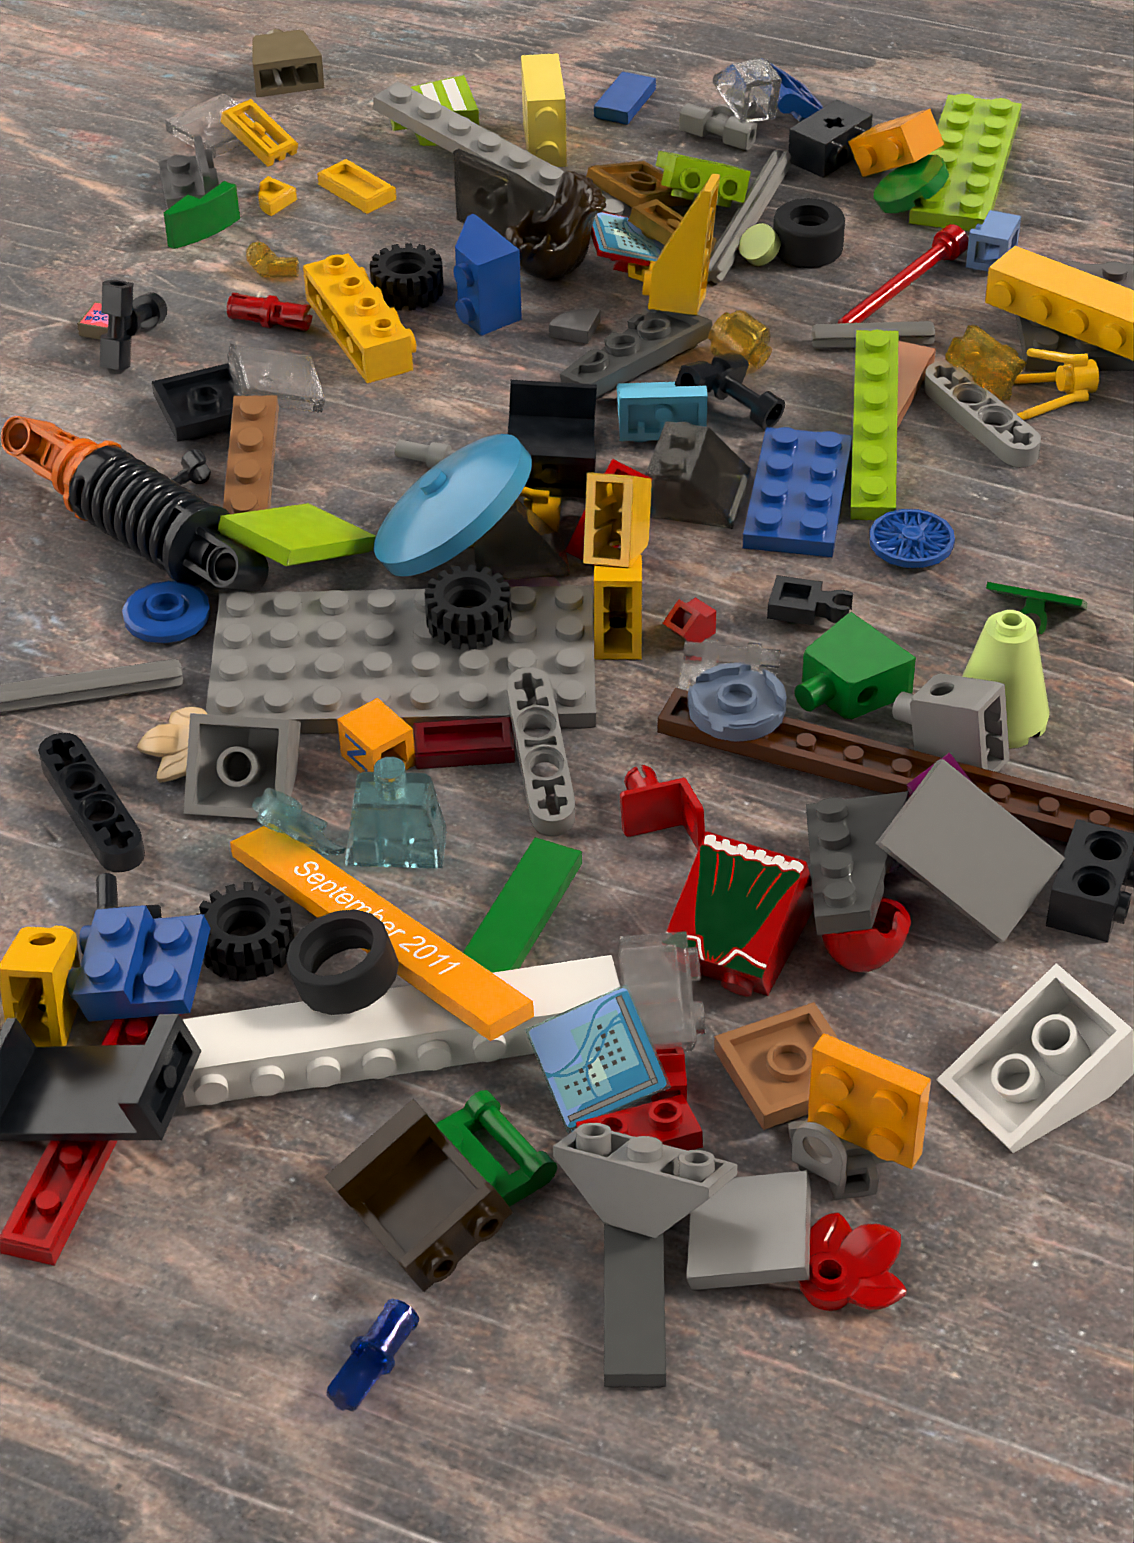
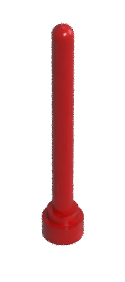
[837,224,969,324]

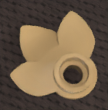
[137,707,207,783]

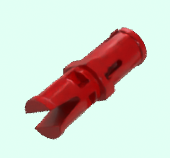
[227,292,313,331]

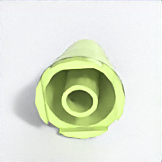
[962,610,1049,749]

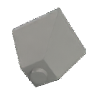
[183,713,301,820]

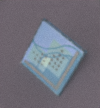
[525,984,671,1133]

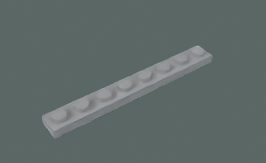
[373,81,632,217]

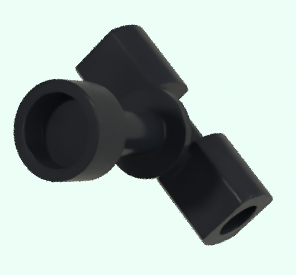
[100,279,167,370]
[675,352,785,429]

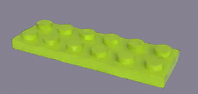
[909,93,1022,231]

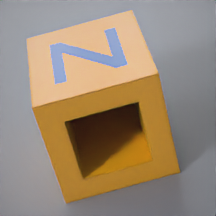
[337,698,416,787]

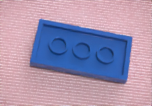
[743,427,853,557]

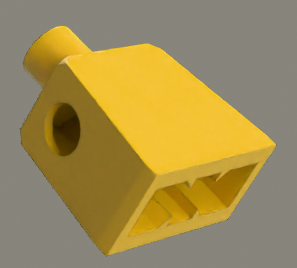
[583,473,652,567]
[594,555,642,659]
[0,926,80,1047]

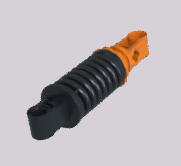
[1,416,269,592]

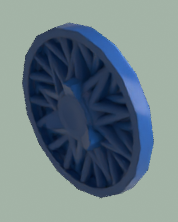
[869,509,955,568]
[122,581,211,643]

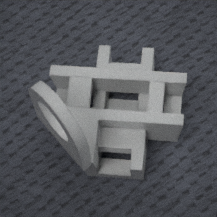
[788,1120,892,1200]

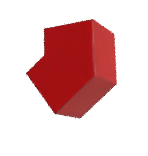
[662,597,716,647]
[650,1046,687,1102]

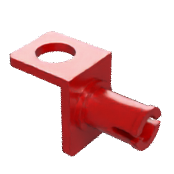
[620,765,705,850]

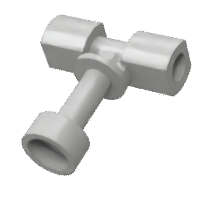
[679,81,762,150]

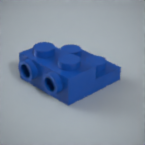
[67,905,211,1022]

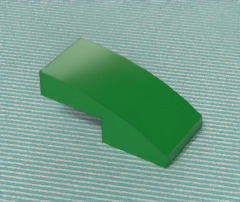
[163,181,240,249]

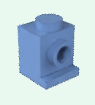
[966,210,1021,272]

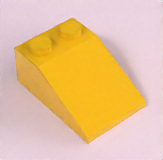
[642,174,720,315]

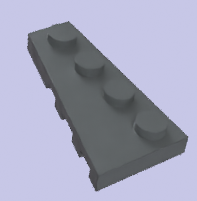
[560,309,714,399]
[806,791,909,935]

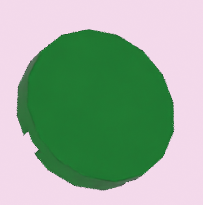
[873,155,949,214]

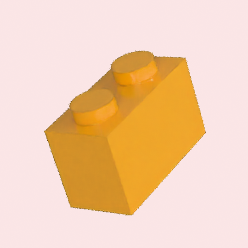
[848,108,944,177]

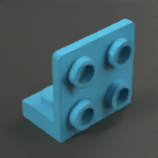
[617,382,707,442]

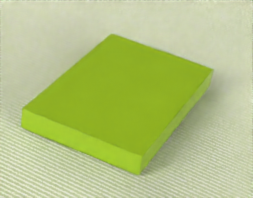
[217,503,376,566]

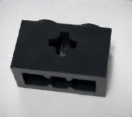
[788,99,873,178]

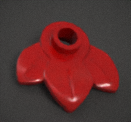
[799,1212,907,1311]

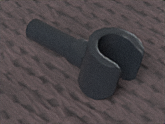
[171,449,211,485]

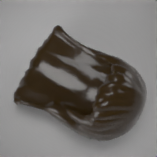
[505,171,607,279]

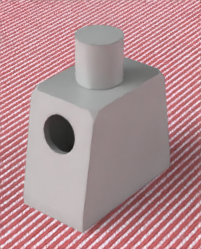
[892,673,1010,772]

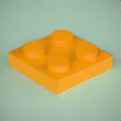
[807,1033,931,1170]

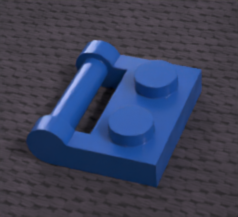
[749,59,824,122]

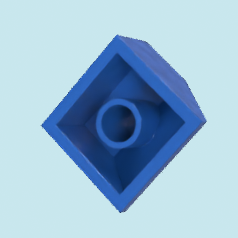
[453,214,522,336]

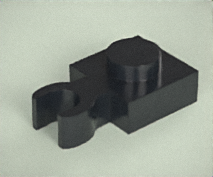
[767,575,853,625]

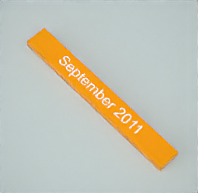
[230,822,534,1041]

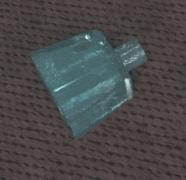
[345,757,447,868]

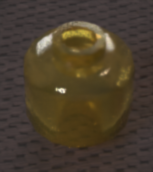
[708,310,772,370]

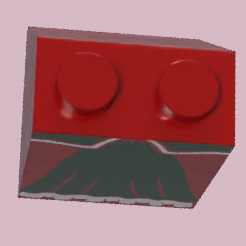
[660,831,814,996]

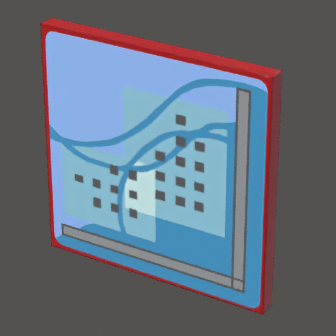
[591,212,665,273]

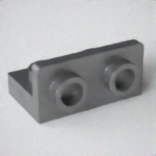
[158,136,219,209]

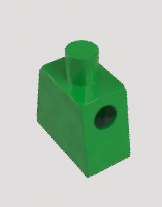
[794,612,916,720]

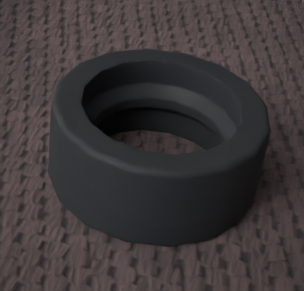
[286,909,399,1015]

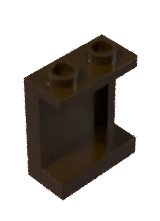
[325,1099,513,1292]

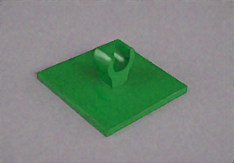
[986,582,1088,635]

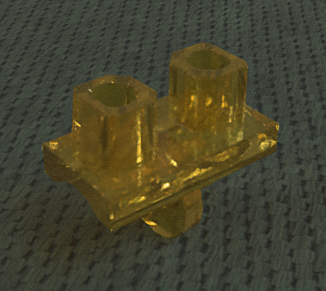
[945,325,1027,401]

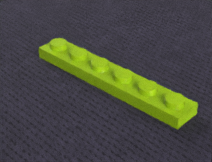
[850,329,899,520]

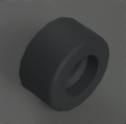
[773,198,845,268]

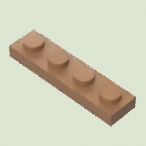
[223,395,279,514]

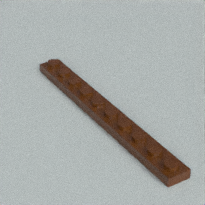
[657,688,1134,843]

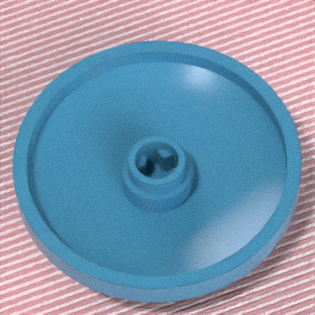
[374,434,532,577]

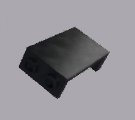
[508,380,597,498]
[0,1014,202,1141]

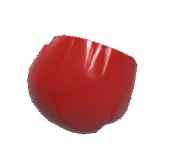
[822,897,911,973]

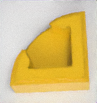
[258,176,297,217]

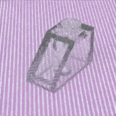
[713,58,782,123]

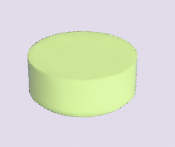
[739,223,781,266]

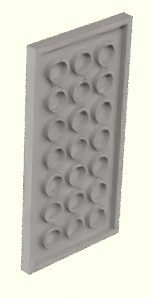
[206,585,596,734]

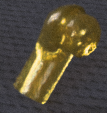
[246,242,299,277]

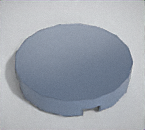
[688,662,787,742]

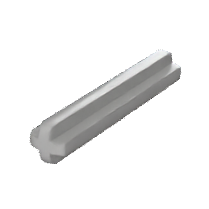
[811,321,935,349]

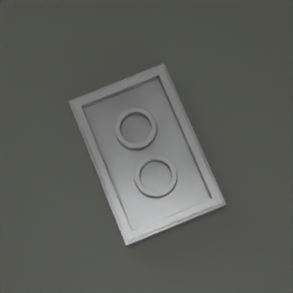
[875,759,1065,942]

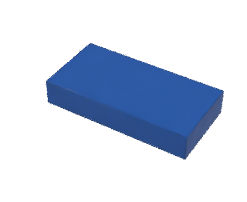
[594,71,656,125]

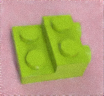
[656,150,751,208]

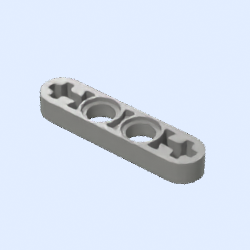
[924,361,1041,467]
[507,667,575,836]

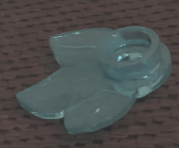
[252,788,346,856]

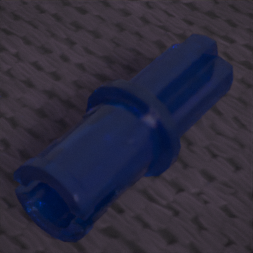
[326,1299,420,1411]

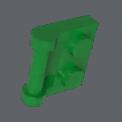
[435,1090,558,1207]

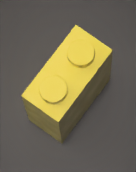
[521,53,567,167]

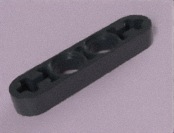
[38,733,145,872]

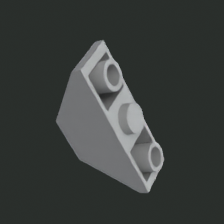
[553,1123,737,1238]

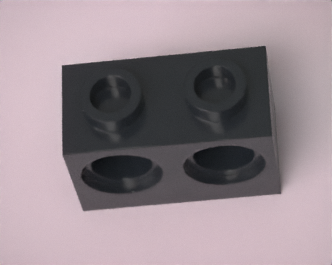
[1046,819,1134,942]

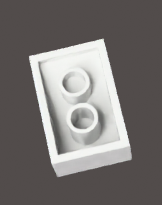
[936,963,1134,1153]

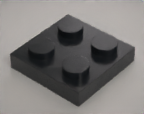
[152,362,252,442]

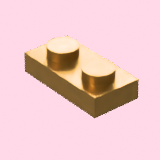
[628,199,716,253]

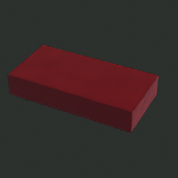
[413,717,515,769]

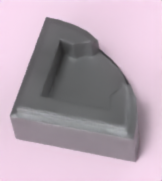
[549,308,601,344]

